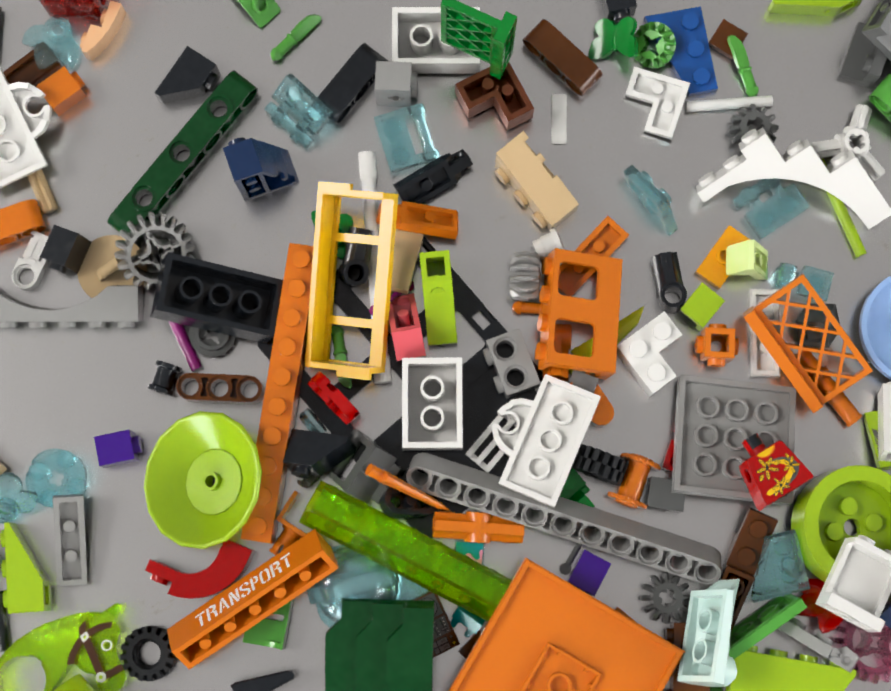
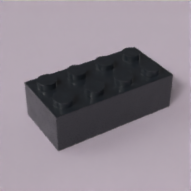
[150,252,283,344]

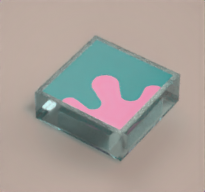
[453,540,485,572]

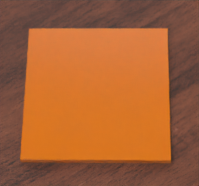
[448,557,685,691]

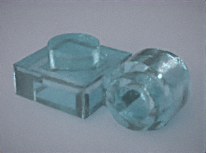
[773,263,834,302]

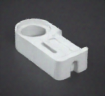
[11,231,50,291]

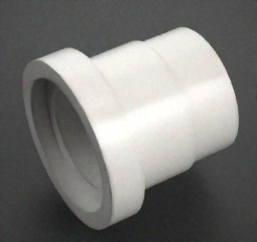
[532,227,565,261]

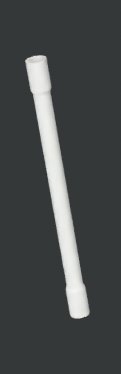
[358,151,392,384]

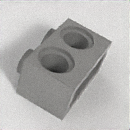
[482,328,541,399]

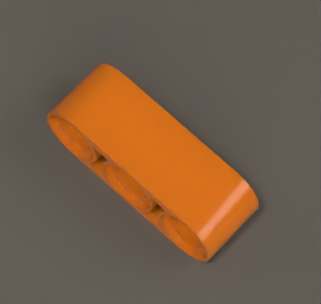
[0,199,46,247]

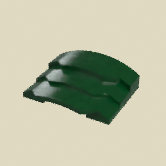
[325,598,434,691]

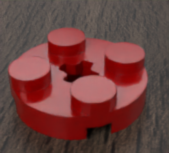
[307,371,360,425]

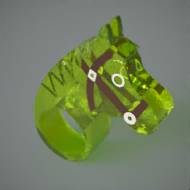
[0,603,129,691]

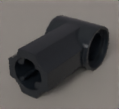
[338,226,375,286]
[651,252,687,313]

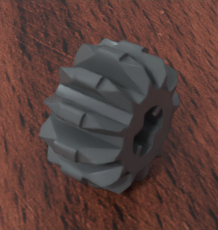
[728,104,779,152]
[640,572,690,624]

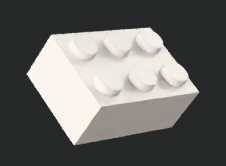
[392,7,480,74]
[402,357,463,451]

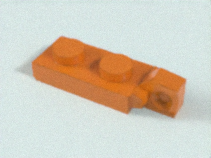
[376,201,458,240]

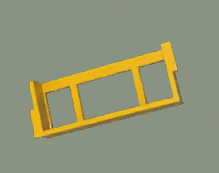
[305,181,399,380]

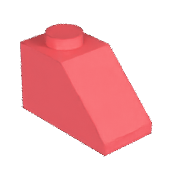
[389,293,426,361]

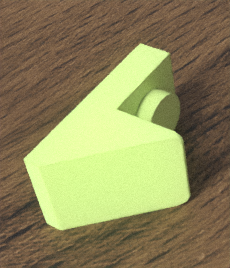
[726,240,768,280]

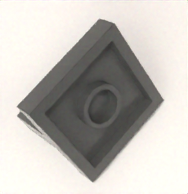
[838,22,891,90]

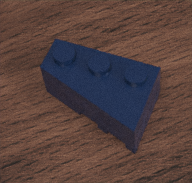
[223,137,299,201]

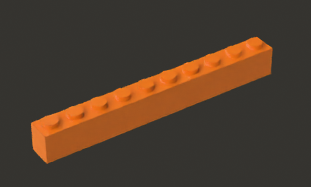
[241,243,313,544]

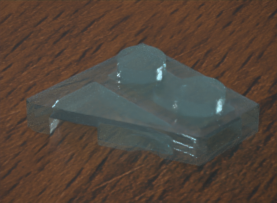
[623,165,678,236]
[751,529,810,603]

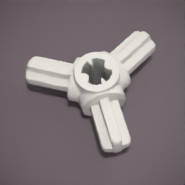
[811,104,885,182]

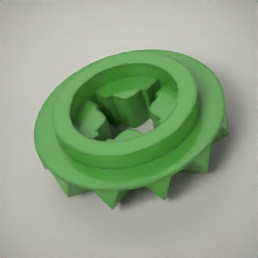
[634,22,676,68]

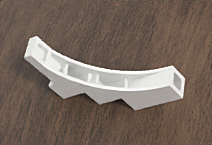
[696,127,891,230]

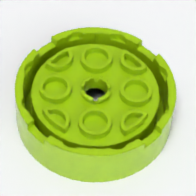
[791,465,891,582]

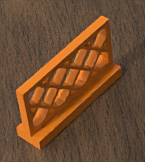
[743,273,873,413]

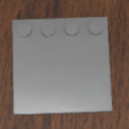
[671,374,796,506]

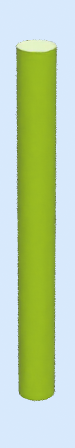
[821,158,867,258]

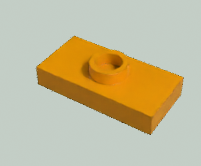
[695,225,750,290]

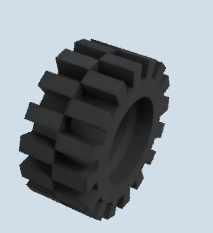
[572,444,629,486]
[120,626,177,682]

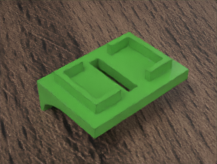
[243,599,294,650]

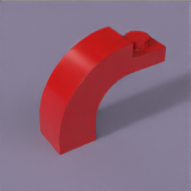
[145,540,255,599]

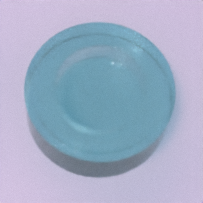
[299,408,327,433]

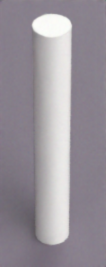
[685,95,773,113]

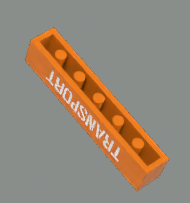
[167,529,339,670]

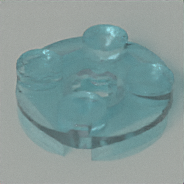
[25,448,87,508]

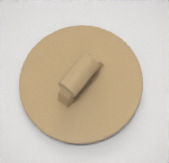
[77,235,147,298]

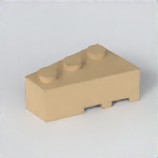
[494,130,579,231]

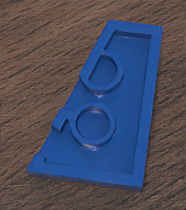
[644,6,718,97]

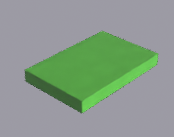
[729,591,807,659]

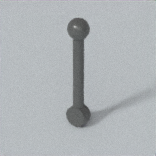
[559,526,596,575]

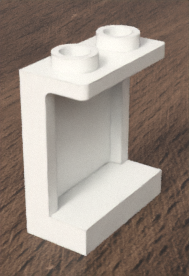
[815,535,891,632]

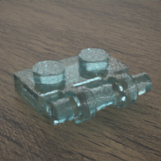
[264,73,333,149]
[732,178,810,240]

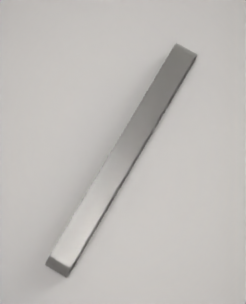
[406,452,721,585]

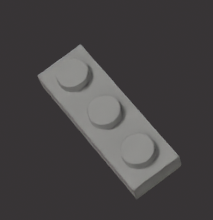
[53,494,88,587]

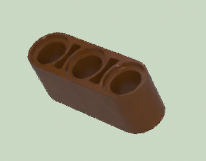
[522,19,603,96]
[176,373,265,405]

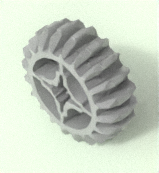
[114,212,195,291]

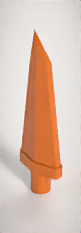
[365,464,452,512]

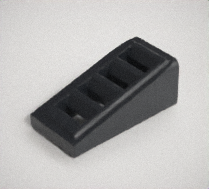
[231,670,297,691]

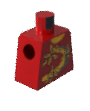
[739,433,814,511]

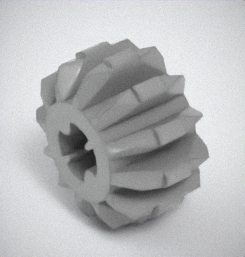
[509,251,540,301]

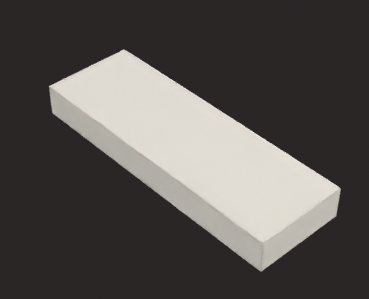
[748,289,781,378]

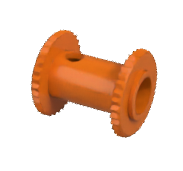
[607,453,661,510]

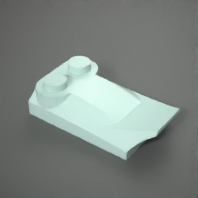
[677,579,740,687]

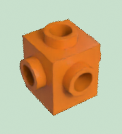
[695,324,739,367]

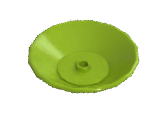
[144,411,262,549]

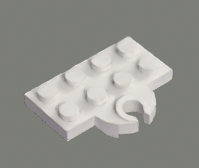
[0,67,52,189]
[492,374,601,508]

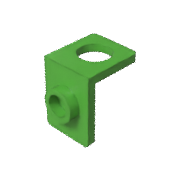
[236,0,281,28]

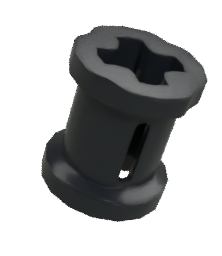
[147,360,182,397]

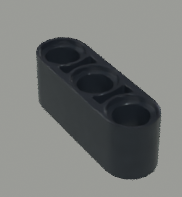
[313,43,388,125]

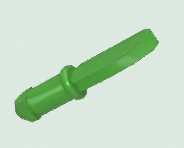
[270,14,321,61]
[727,35,759,97]
[331,325,352,389]

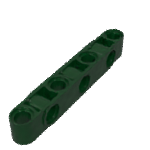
[107,70,258,232]

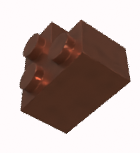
[455,62,534,130]

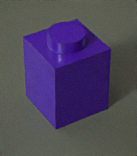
[94,430,143,468]
[566,549,611,596]

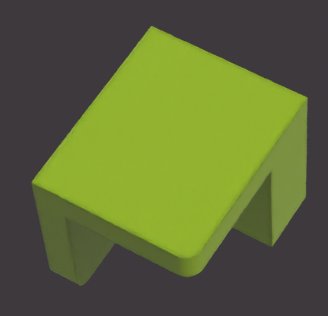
[680,282,725,332]

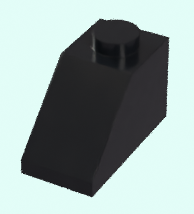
[155,46,220,104]
[283,429,356,478]

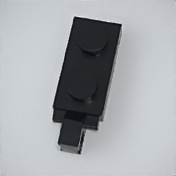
[393,149,473,204]

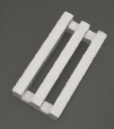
[465,415,517,473]

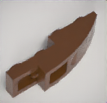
[719,507,778,631]

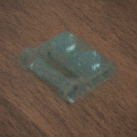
[374,103,440,174]

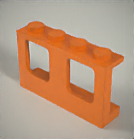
[535,248,623,380]

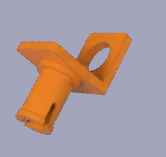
[269,491,307,555]

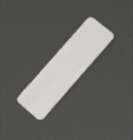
[551,94,567,144]

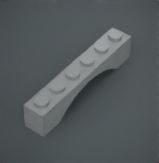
[0,285,143,328]

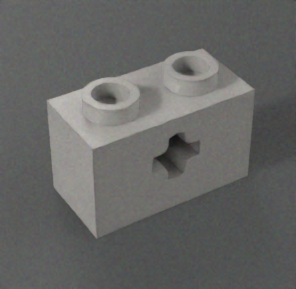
[375,61,418,107]

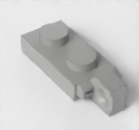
[778,617,860,673]

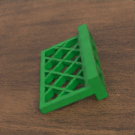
[441,0,517,79]

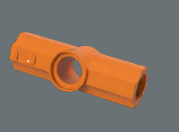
[432,511,525,543]

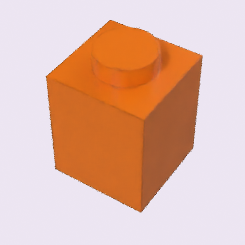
[36,66,87,116]

